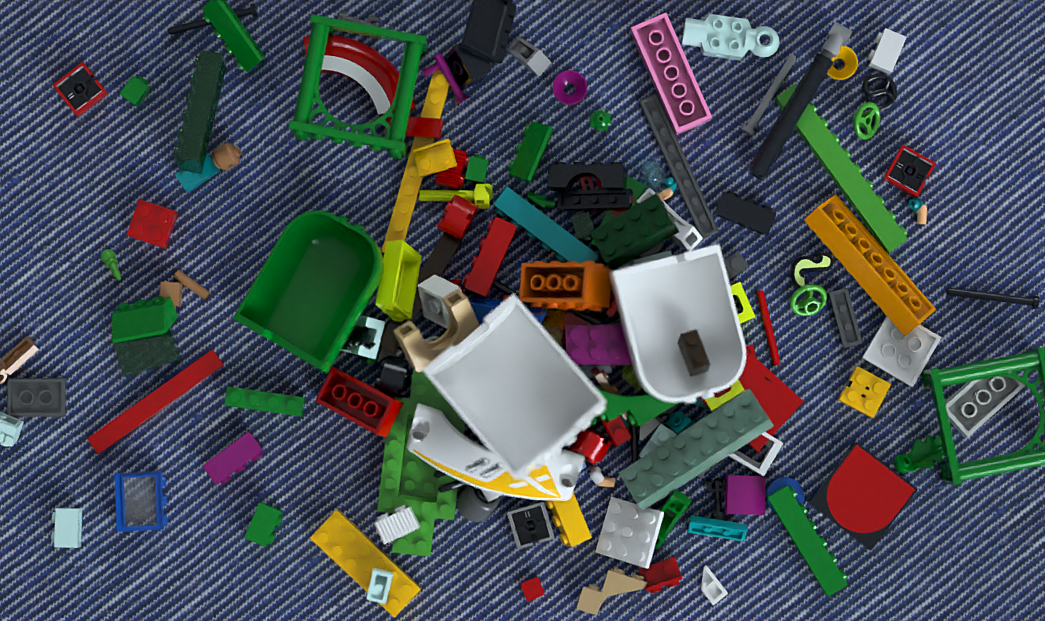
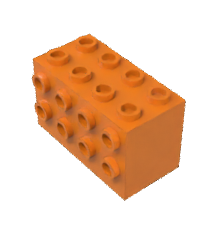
[519,261,612,311]

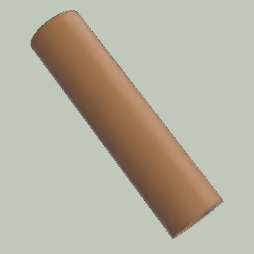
[174,270,210,300]

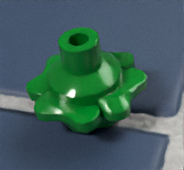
[589,109,612,132]

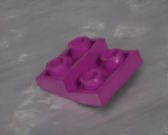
[725,475,766,515]

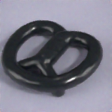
[862,74,897,112]

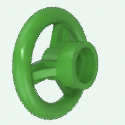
[852,102,880,140]
[790,284,827,316]

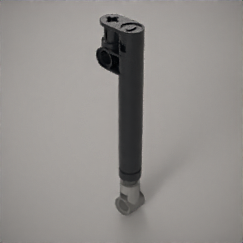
[747,22,853,181]

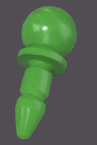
[100,249,121,281]

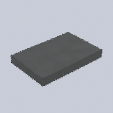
[7,378,66,417]

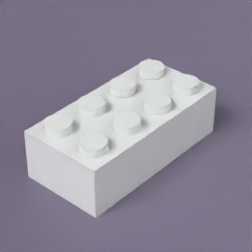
[945,357,1025,437]

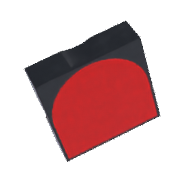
[807,442,918,551]

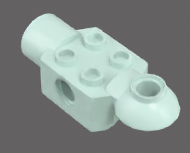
[682,14,779,61]

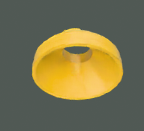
[827,45,858,80]

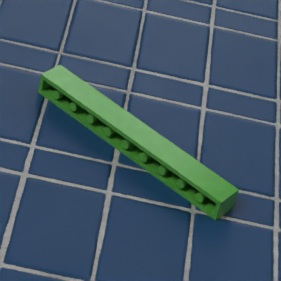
[775,84,908,253]

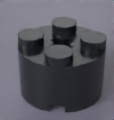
[375,356,412,399]

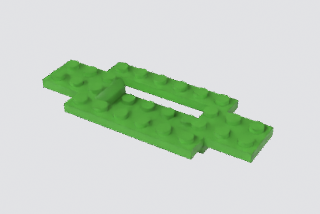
[377,369,466,557]

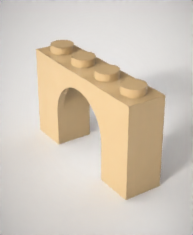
[393,289,480,373]

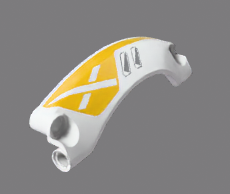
[407,403,585,501]

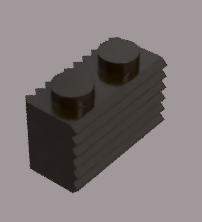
[677,329,711,377]

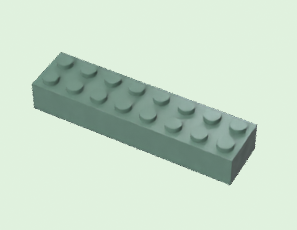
[619,389,774,510]

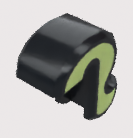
[789,253,834,290]

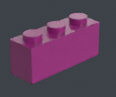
[202,431,264,485]

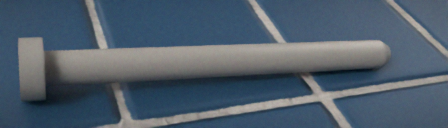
[741,54,796,136]

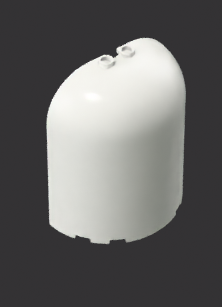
[609,244,746,404]

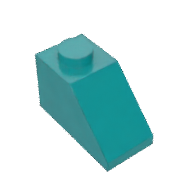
[175,155,220,192]

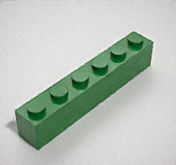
[765,484,848,597]

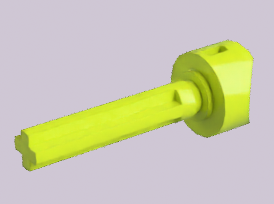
[419,183,493,209]

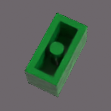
[244,502,284,547]

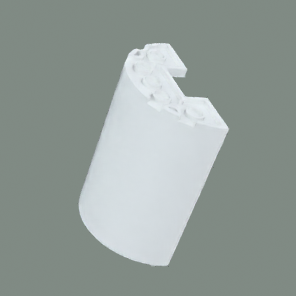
[423,293,606,480]

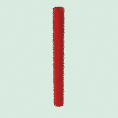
[756,290,781,366]

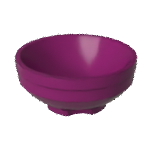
[552,70,587,105]

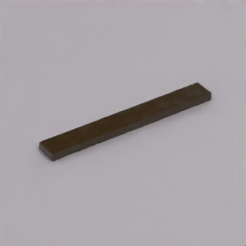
[379,223,472,354]

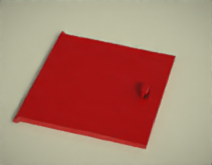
[698,349,804,453]

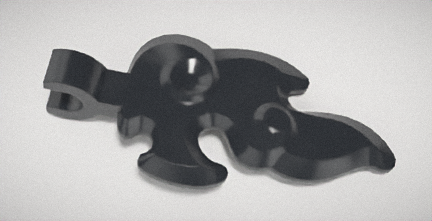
[342,324,375,350]

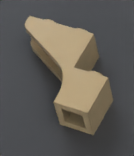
[576,568,647,615]

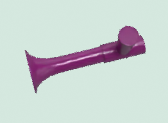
[422,53,471,106]

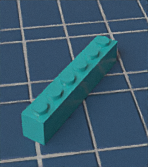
[493,186,599,263]

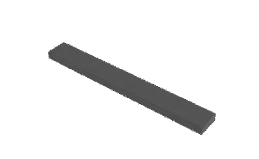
[639,93,719,240]

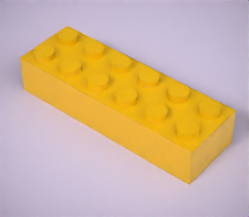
[310,509,422,618]

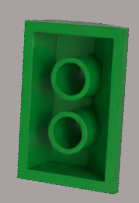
[507,121,553,185]
[112,296,178,343]

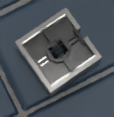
[507,501,555,550]

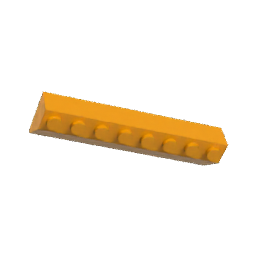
[804,194,937,336]

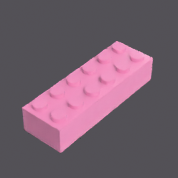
[630,13,712,135]

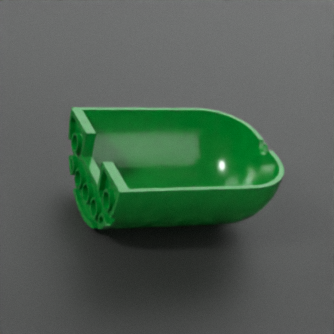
[233,210,383,373]

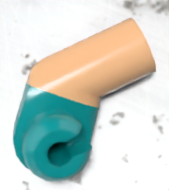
[657,177,677,201]
[908,198,927,224]

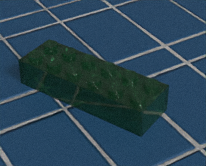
[173,50,226,174]

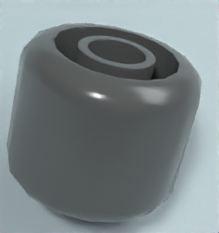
[457,484,499,522]

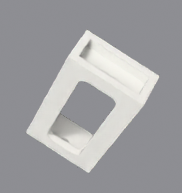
[728,432,783,476]

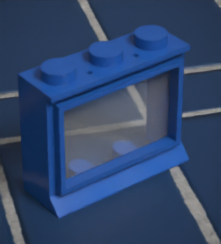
[114,471,167,532]

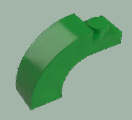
[655,490,692,549]

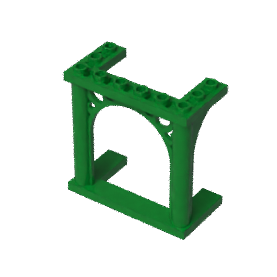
[289,14,428,159]
[921,347,1045,485]

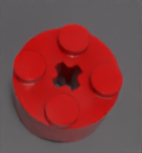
[437,194,479,240]
[569,426,613,464]

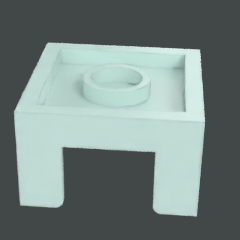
[341,316,385,359]

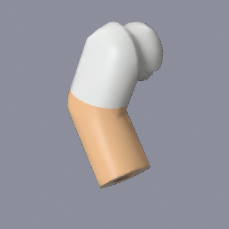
[589,466,615,487]

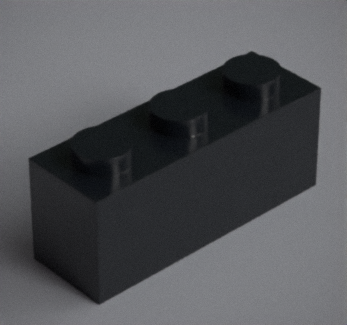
[713,191,777,236]

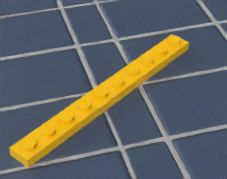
[381,70,450,253]

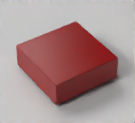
[520,576,545,602]

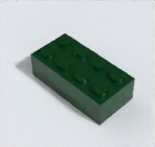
[590,193,680,271]

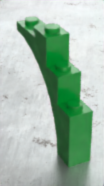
[596,388,678,428]

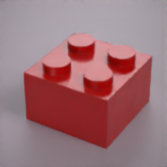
[127,199,178,249]

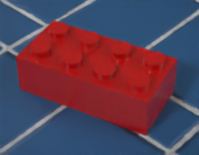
[463,217,517,298]
[315,367,403,437]

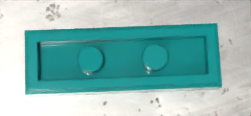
[687,515,748,541]

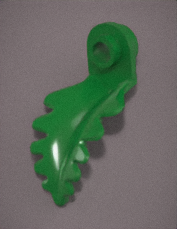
[893,435,956,473]

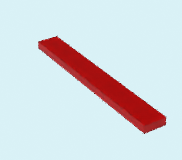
[87,349,224,454]

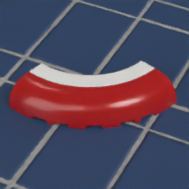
[303,35,417,118]

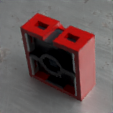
[53,62,109,117]
[882,145,936,198]

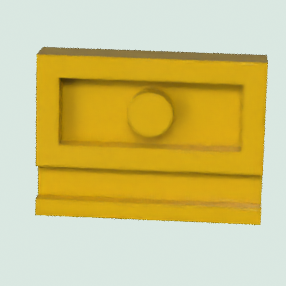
[413,138,457,177]

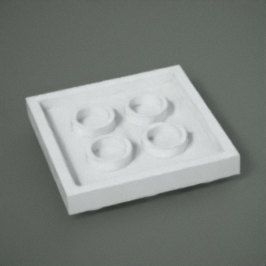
[862,316,942,387]
[595,497,664,568]

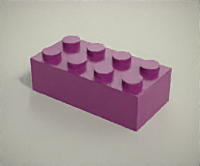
[564,324,633,367]

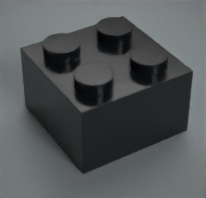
[443,42,491,91]

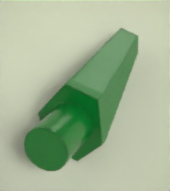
[527,192,555,211]

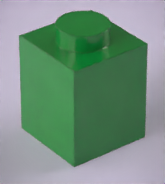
[120,76,151,107]
[465,154,489,183]

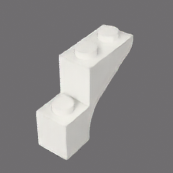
[636,188,703,252]

